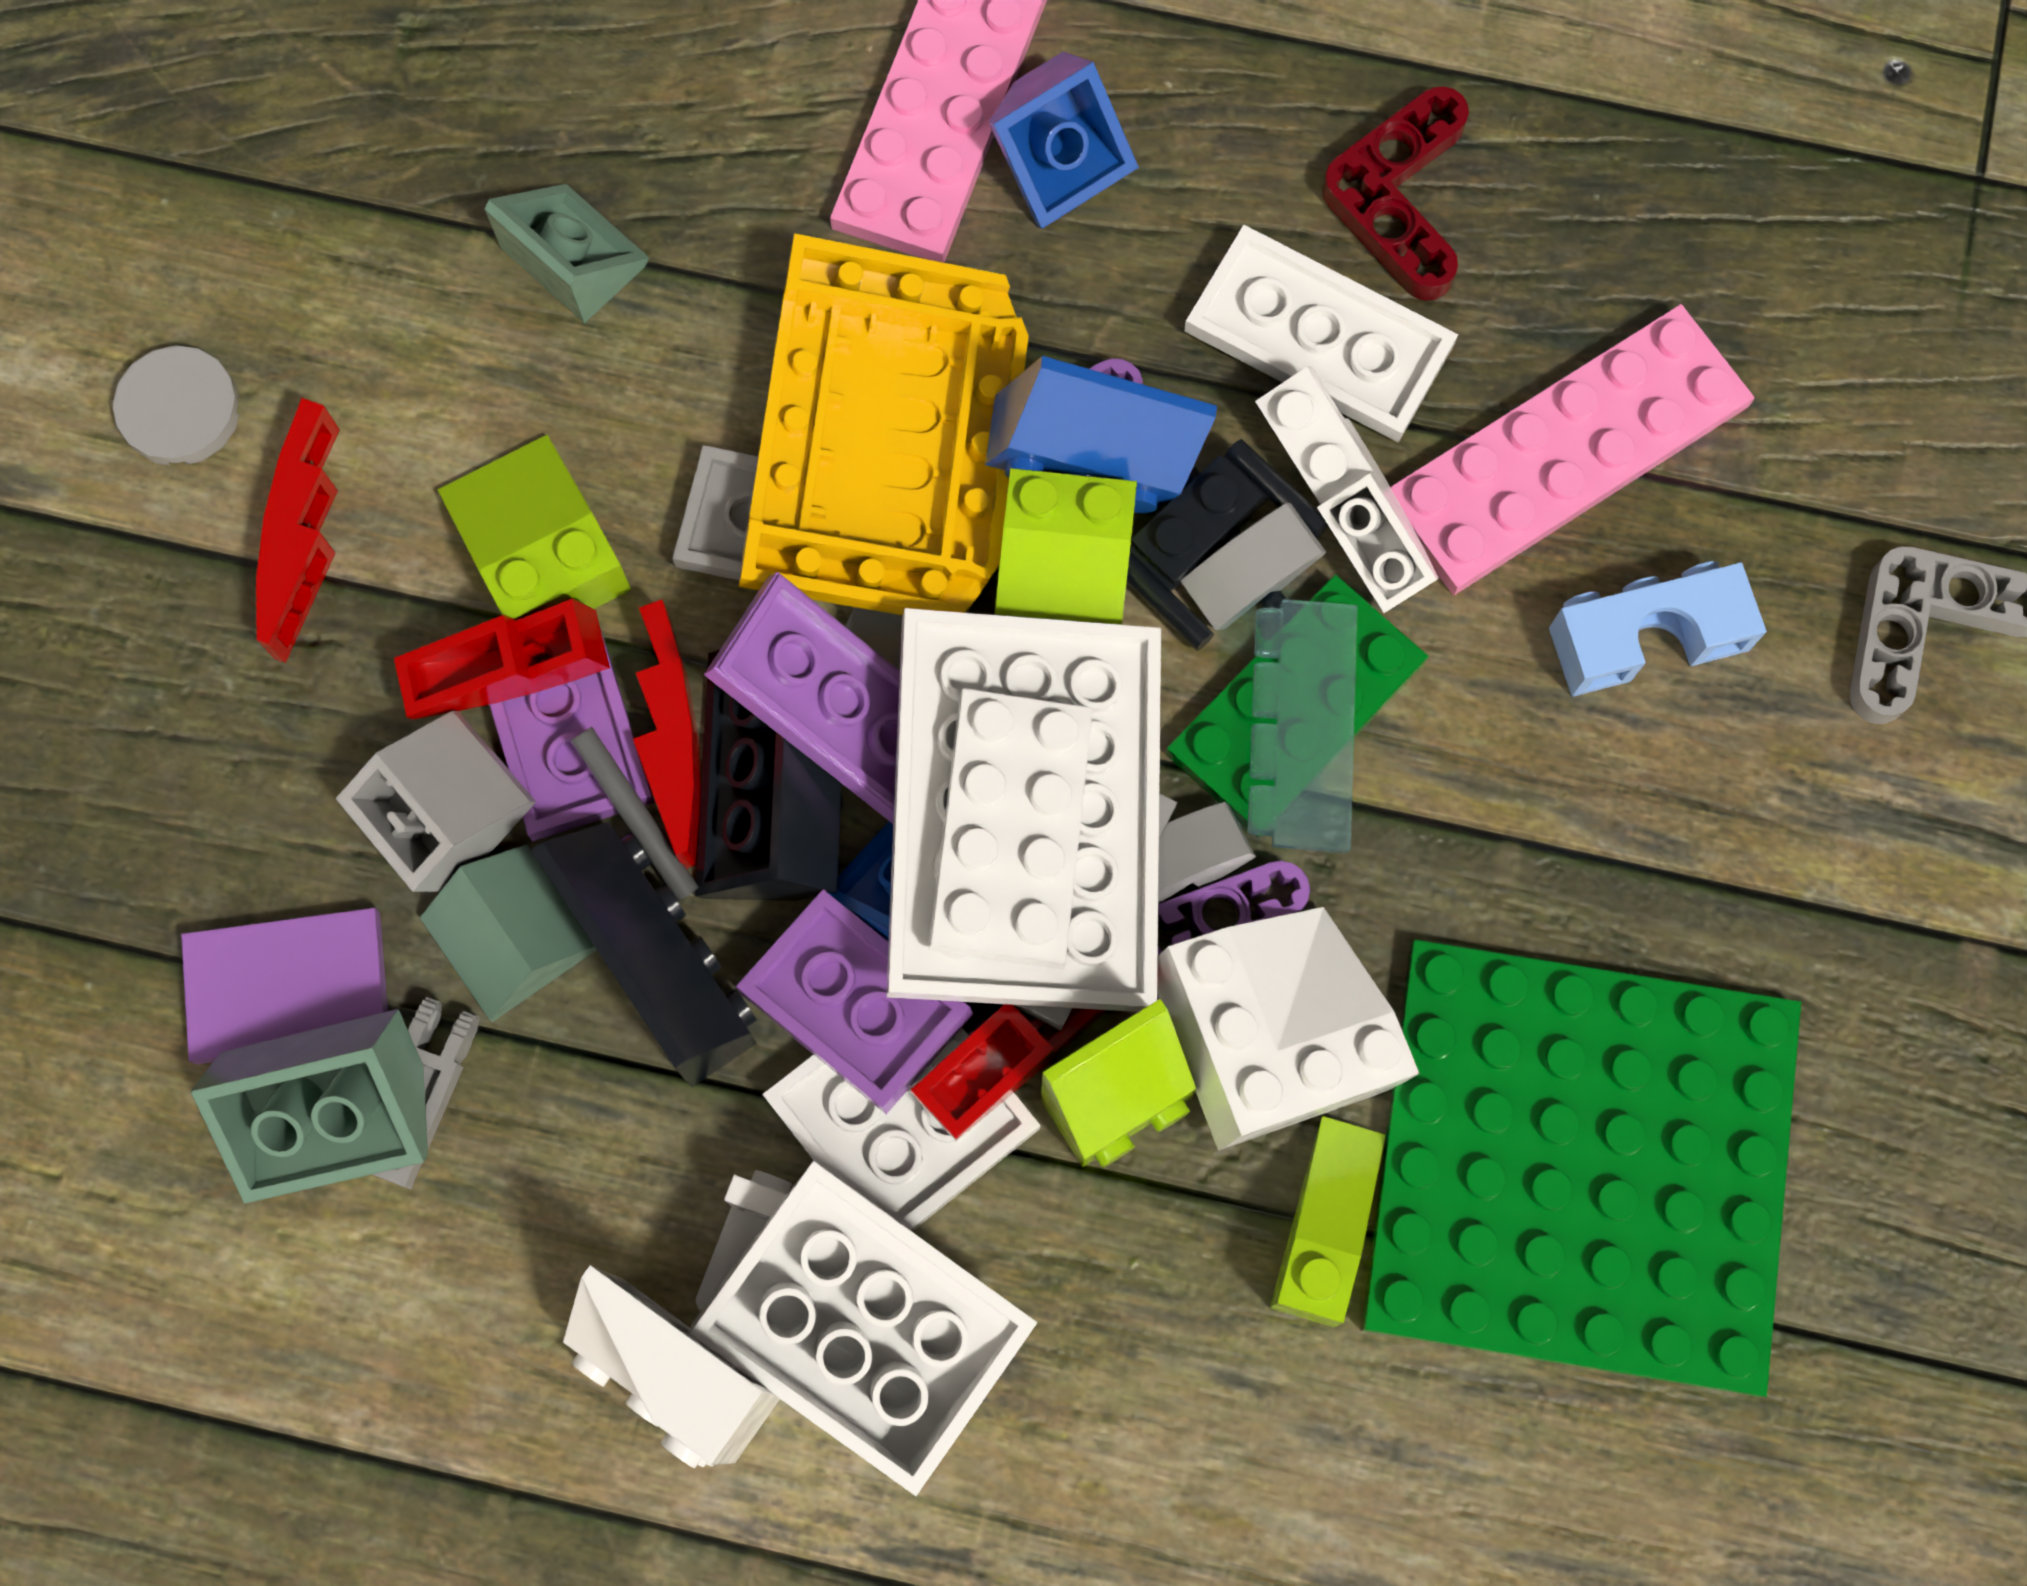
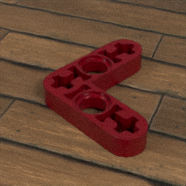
[1322,86,1469,301]

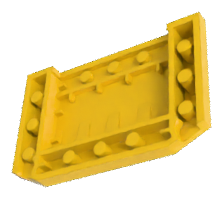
[739,233,1029,616]

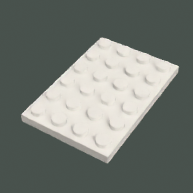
[886,608,1161,1012]

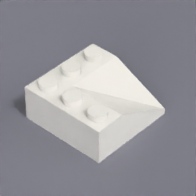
[1157,907,1419,1151]
[563,1265,780,1468]

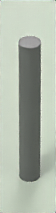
[570,726,699,901]

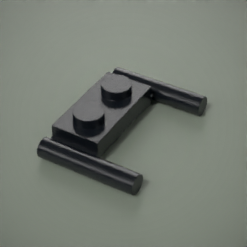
[1126,439,1328,651]

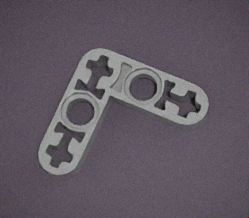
[1850,546,2027,724]

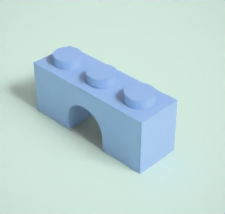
[1549,561,1767,697]

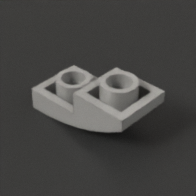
[1181,503,1326,631]
[1158,802,1256,904]

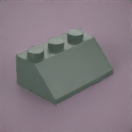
[190,1009,428,1204]

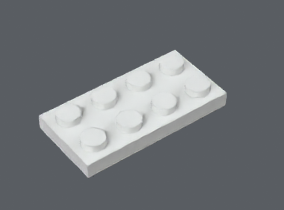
[1184,225,1458,443]
[928,688,1093,970]

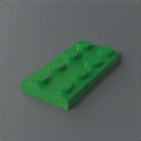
[1165,574,1429,839]

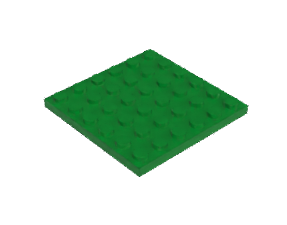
[1361,940,1802,1397]

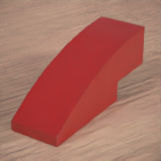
[394,599,610,719]

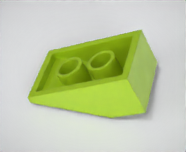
[437,435,631,620]
[995,468,1137,625]
[1041,999,1196,1168]

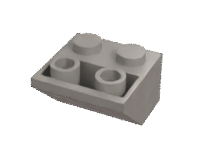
[336,711,536,892]

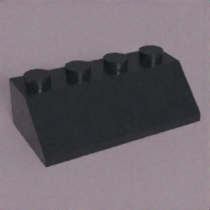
[695,650,842,901]
[531,822,758,1087]

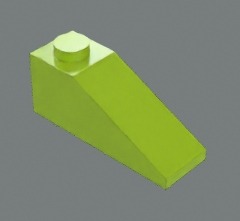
[1270,1116,1386,1327]

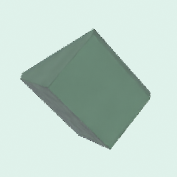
[485,184,649,324]
[420,845,597,1022]

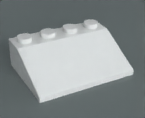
[689,1161,1038,1496]

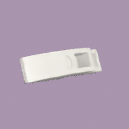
[1255,366,1439,613]

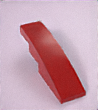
[256,398,340,663]
[633,599,701,869]
[910,1004,1107,1141]

